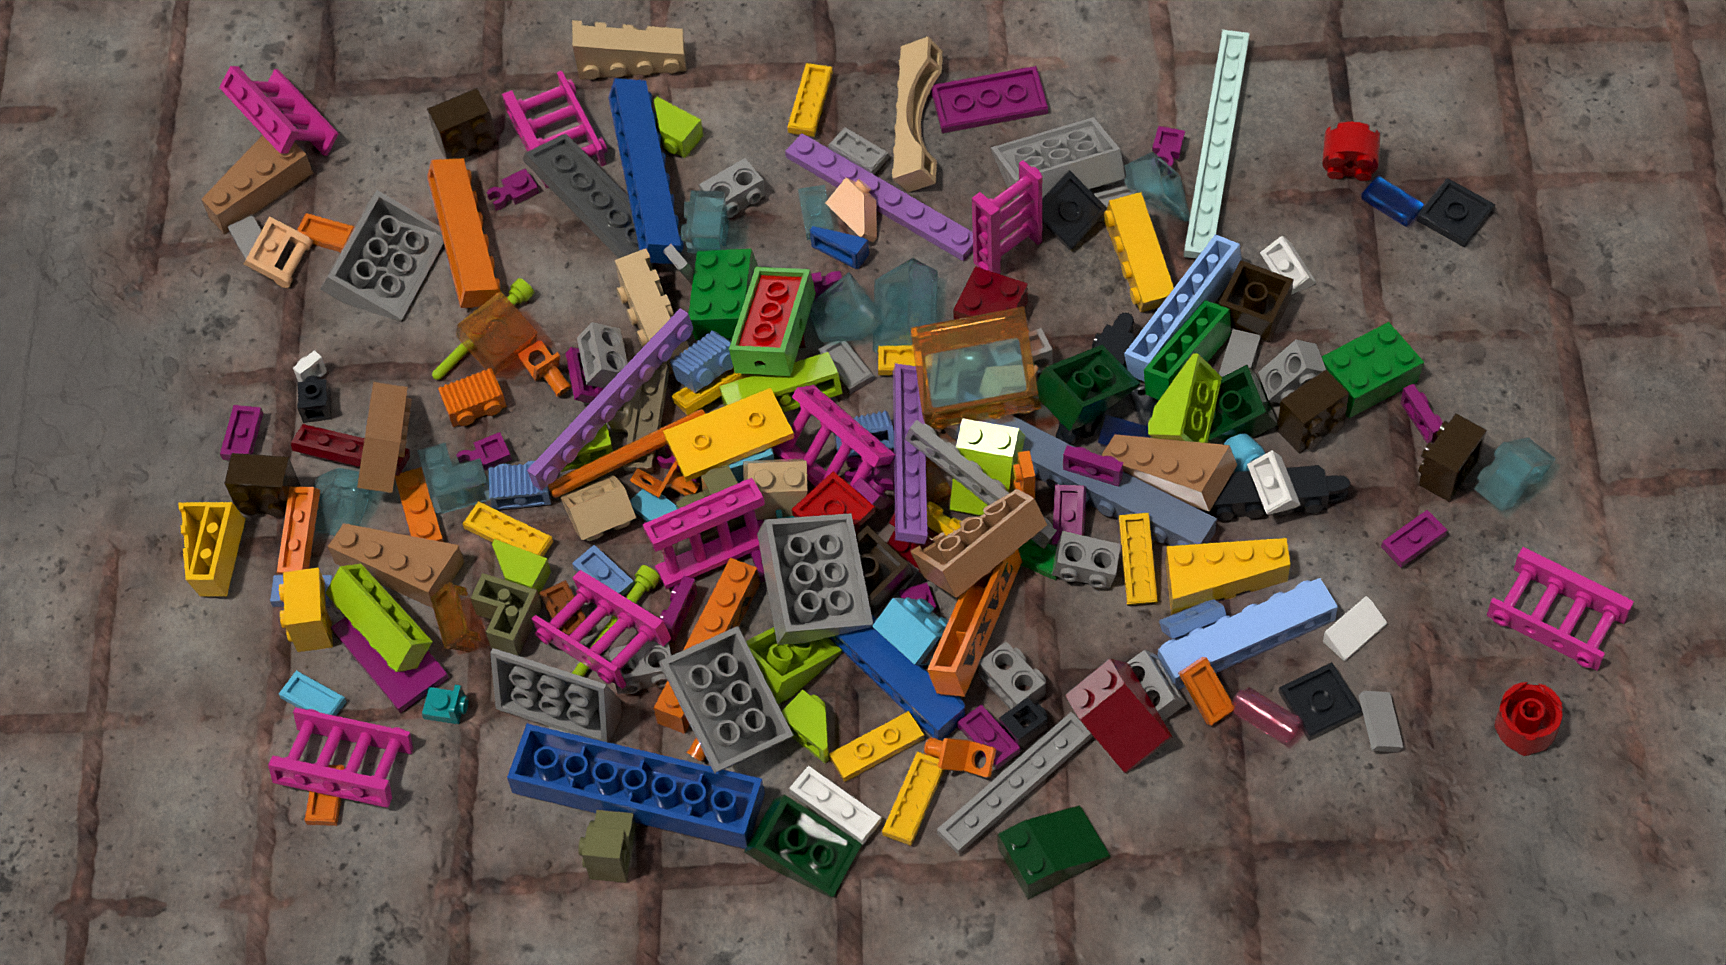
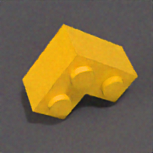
[279,567,333,652]

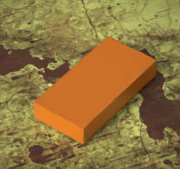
[297,213,355,252]
[1178,657,1235,726]
[305,765,345,826]

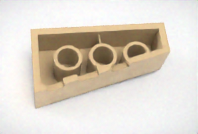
[572,20,686,79]
[615,248,689,375]

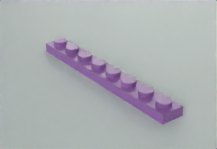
[785,133,973,261]
[527,308,694,491]
[893,363,927,544]

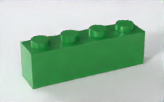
[1144,300,1231,400]

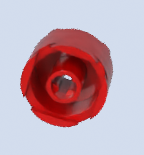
[1322,122,1381,181]
[1494,682,1563,756]

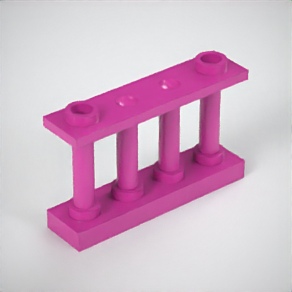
[219,66,339,155]
[502,70,608,189]
[972,160,1043,274]
[771,385,896,492]
[642,478,765,589]
[1487,547,1634,671]
[532,570,672,689]
[268,707,413,808]

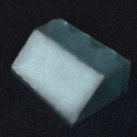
[873,258,938,353]

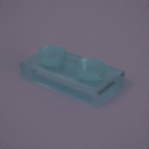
[798,185,834,240]

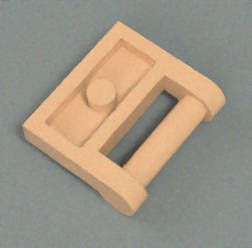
[244,216,313,288]

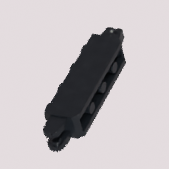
[1055,312,1135,446]
[1193,465,1350,521]

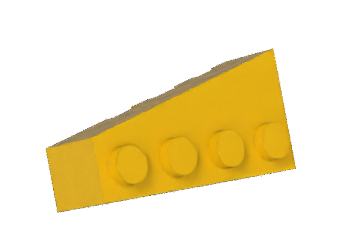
[1104,192,1174,313]
[1165,538,1290,615]

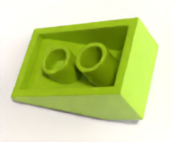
[1148,354,1222,443]
[950,419,1025,516]
[746,627,842,704]

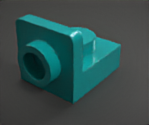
[422,684,468,724]

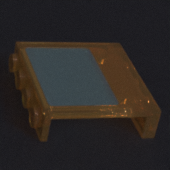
[911,307,1042,430]

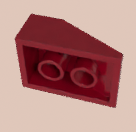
[1065,659,1173,773]

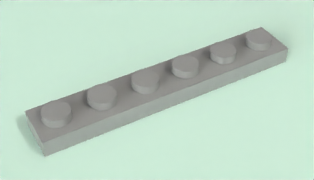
[905,420,1057,549]
[937,712,1093,855]

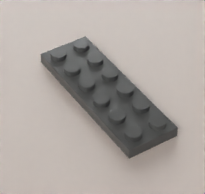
[523,133,639,258]

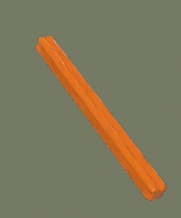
[548,409,705,498]

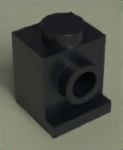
[297,376,332,423]
[999,697,1048,751]

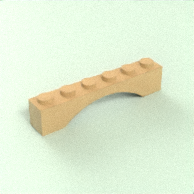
[892,36,943,192]

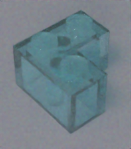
[681,190,729,253]
[1474,437,1556,511]
[417,442,490,516]

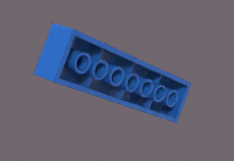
[507,723,765,849]

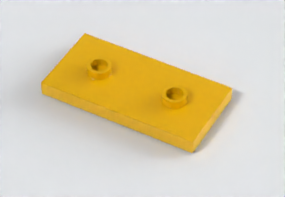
[663,388,794,482]

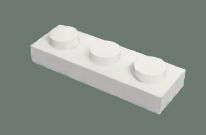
[789,766,882,845]

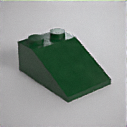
[1032,345,1140,431]
[1208,365,1278,445]
[744,794,862,898]
[997,805,1111,900]

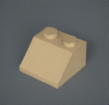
[743,459,807,520]
[560,474,636,541]

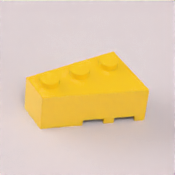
[178,502,246,596]

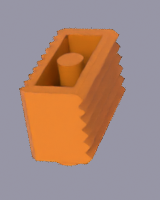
[438,368,507,427]

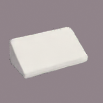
[1260,236,1317,294]
[1247,450,1300,515]
[1323,596,1387,661]

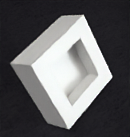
[293,350,327,382]

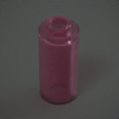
[1232,687,1302,746]

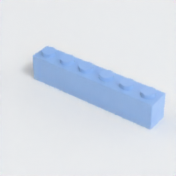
[1124,234,1242,382]
[1158,578,1338,690]

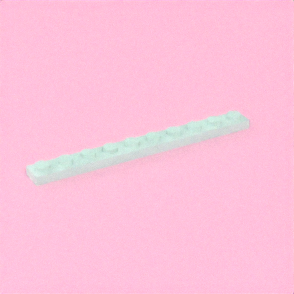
[1184,30,1249,259]

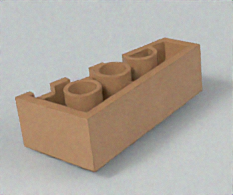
[201,135,313,234]
[357,382,412,493]
[1101,434,1237,511]
[910,489,1047,598]
[328,523,465,609]

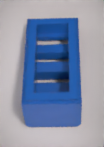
[810,226,869,269]

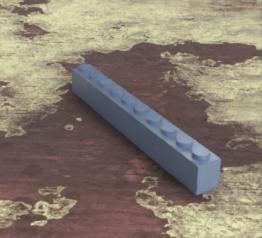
[943,390,1217,546]

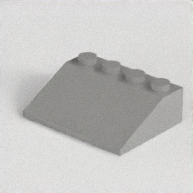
[991,117,1125,200]
[320,190,444,322]
[757,513,873,645]
[659,626,793,773]
[490,648,622,743]

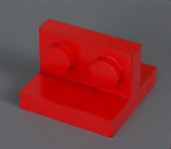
[791,471,876,536]

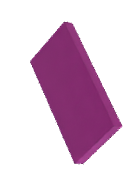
[931,66,1048,133]
[330,616,449,713]

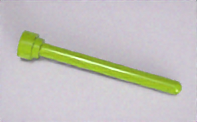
[432,278,535,380]
[572,565,661,677]

